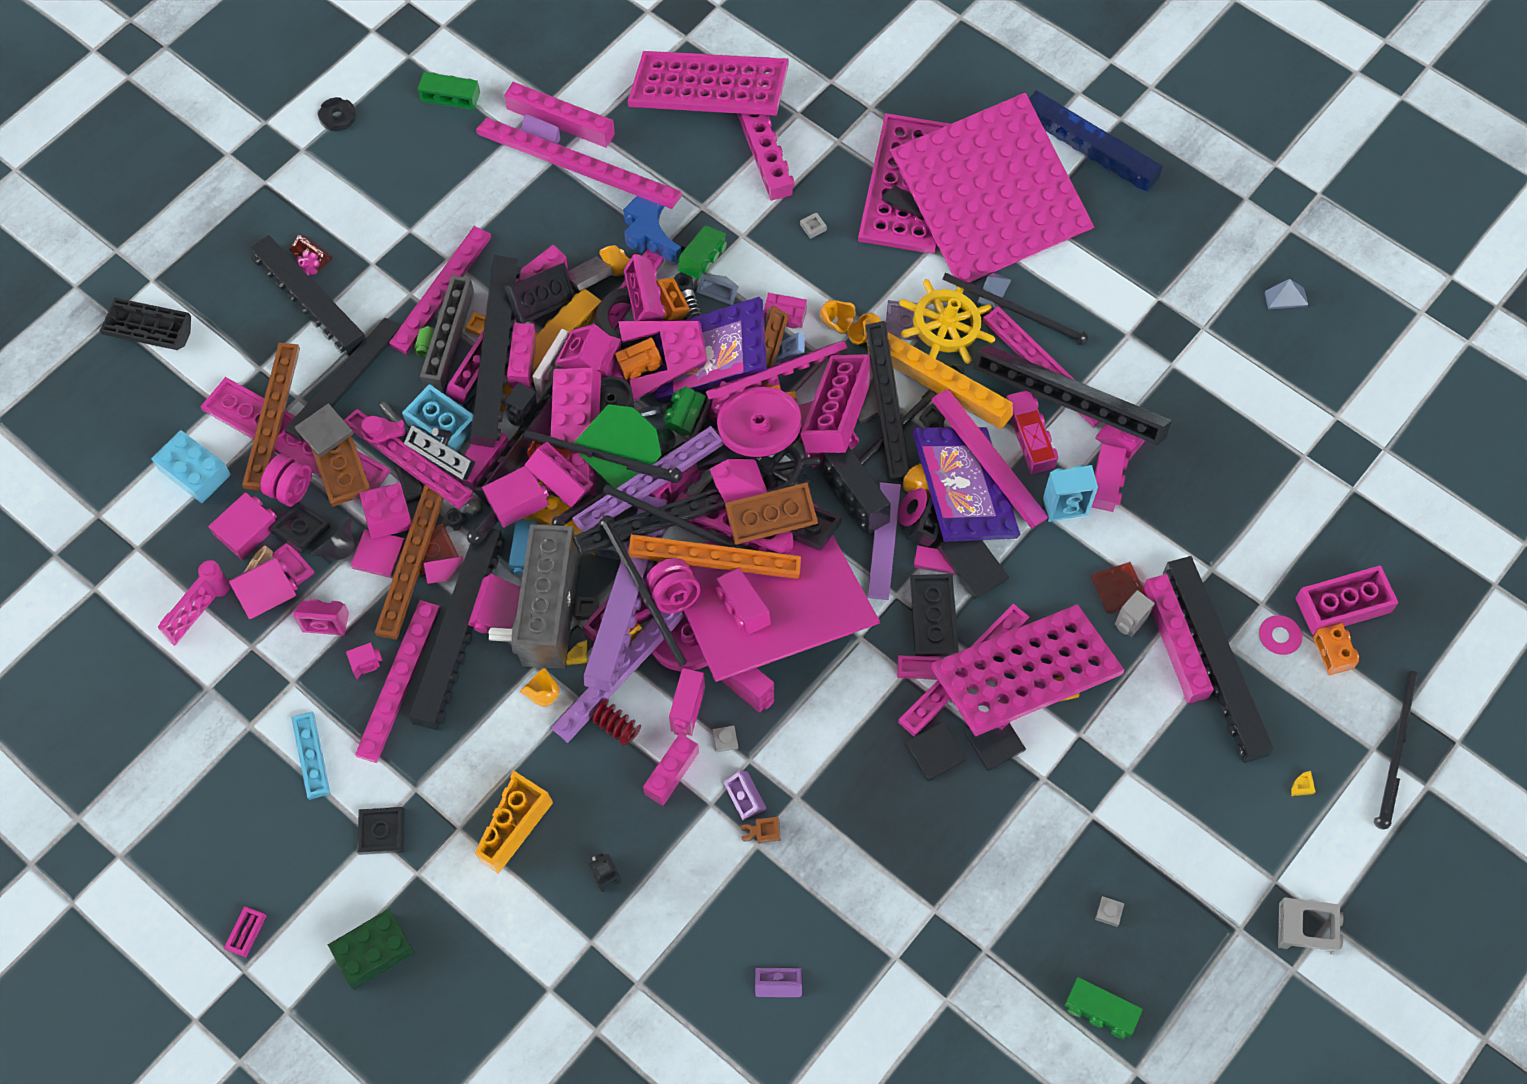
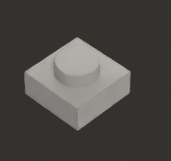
[800,212,827,239]
[713,726,738,753]
[1095,896,1124,927]

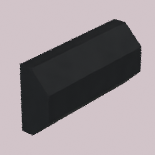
[100,297,191,350]

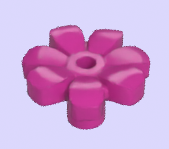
[297,251,319,276]

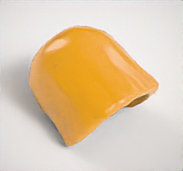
[599,245,630,276]
[820,300,856,334]
[847,313,881,345]
[903,463,931,499]
[520,668,560,707]

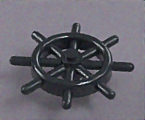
[755,433,821,494]

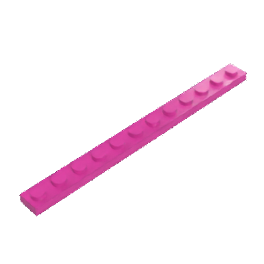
[476,118,682,209]

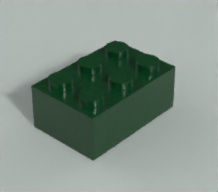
[327,909,415,990]

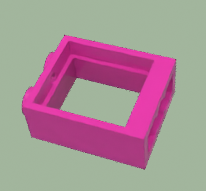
[669,668,705,736]

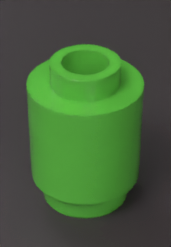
[415,326,435,358]

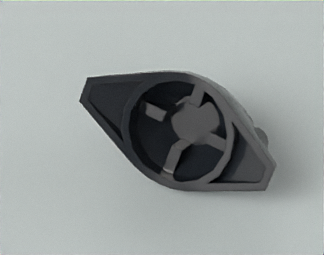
[310,517,355,564]

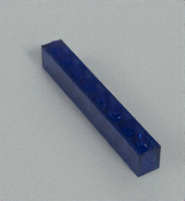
[1029,90,1163,192]

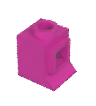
[346,643,382,680]

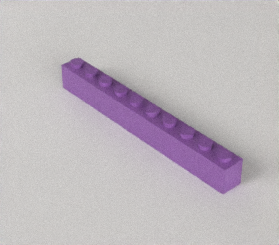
[584,496,667,692]

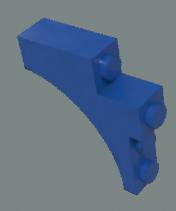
[623,196,681,264]

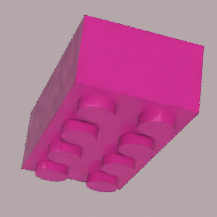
[1296,565,1399,636]

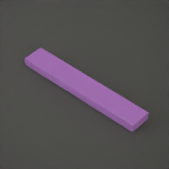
[868,482,901,600]

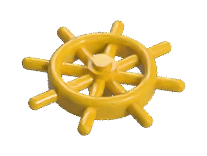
[899,279,995,364]

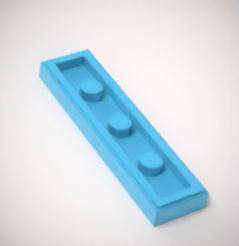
[291,711,331,800]

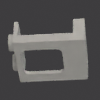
[1278,897,1343,955]

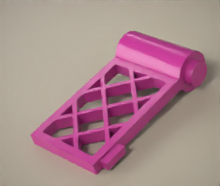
[158,560,230,646]

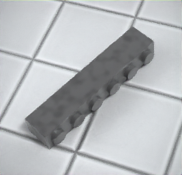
[420,275,474,392]

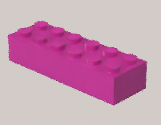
[801,355,873,453]
[548,368,601,496]

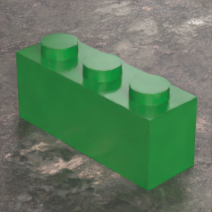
[418,72,480,110]
[678,225,727,279]
[1064,977,1143,1039]

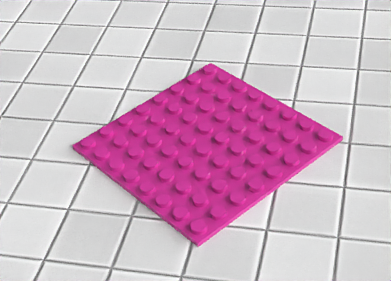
[890,92,1094,283]
[661,504,880,682]

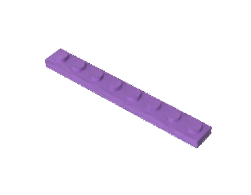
[573,426,724,532]
[551,611,685,743]

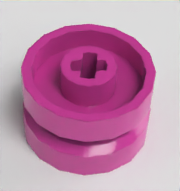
[261,453,312,507]
[645,558,701,614]

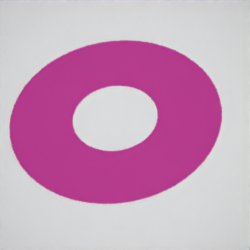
[898,488,927,526]
[1259,615,1302,655]

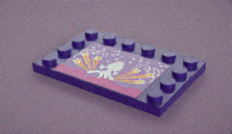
[654,297,767,403]
[912,427,1021,542]

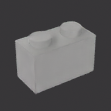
[1115,590,1155,638]

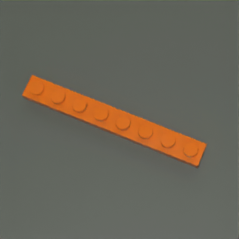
[628,534,801,579]

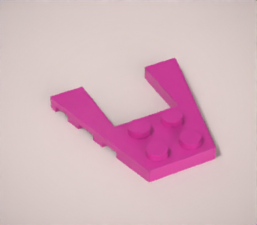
[619,321,708,400]

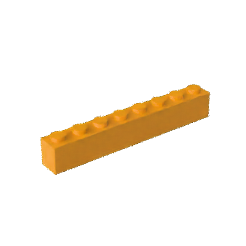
[500,289,602,412]
[867,332,1013,430]

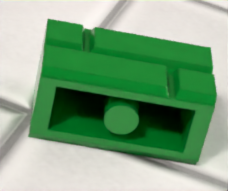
[664,386,706,436]

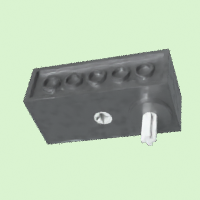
[489,524,580,669]

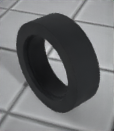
[595,288,652,350]

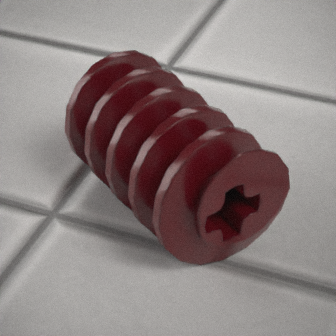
[593,699,641,746]

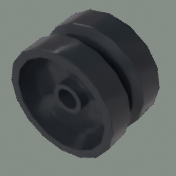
[600,376,635,413]

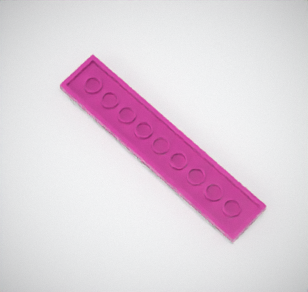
[201,377,390,501]

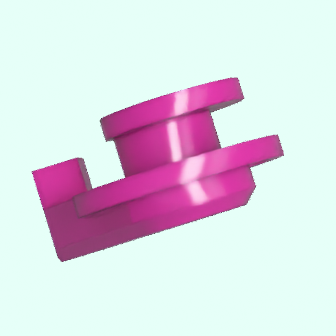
[361,416,406,443]

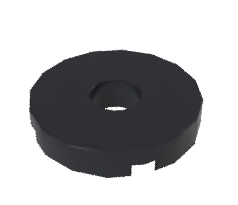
[317,97,356,131]

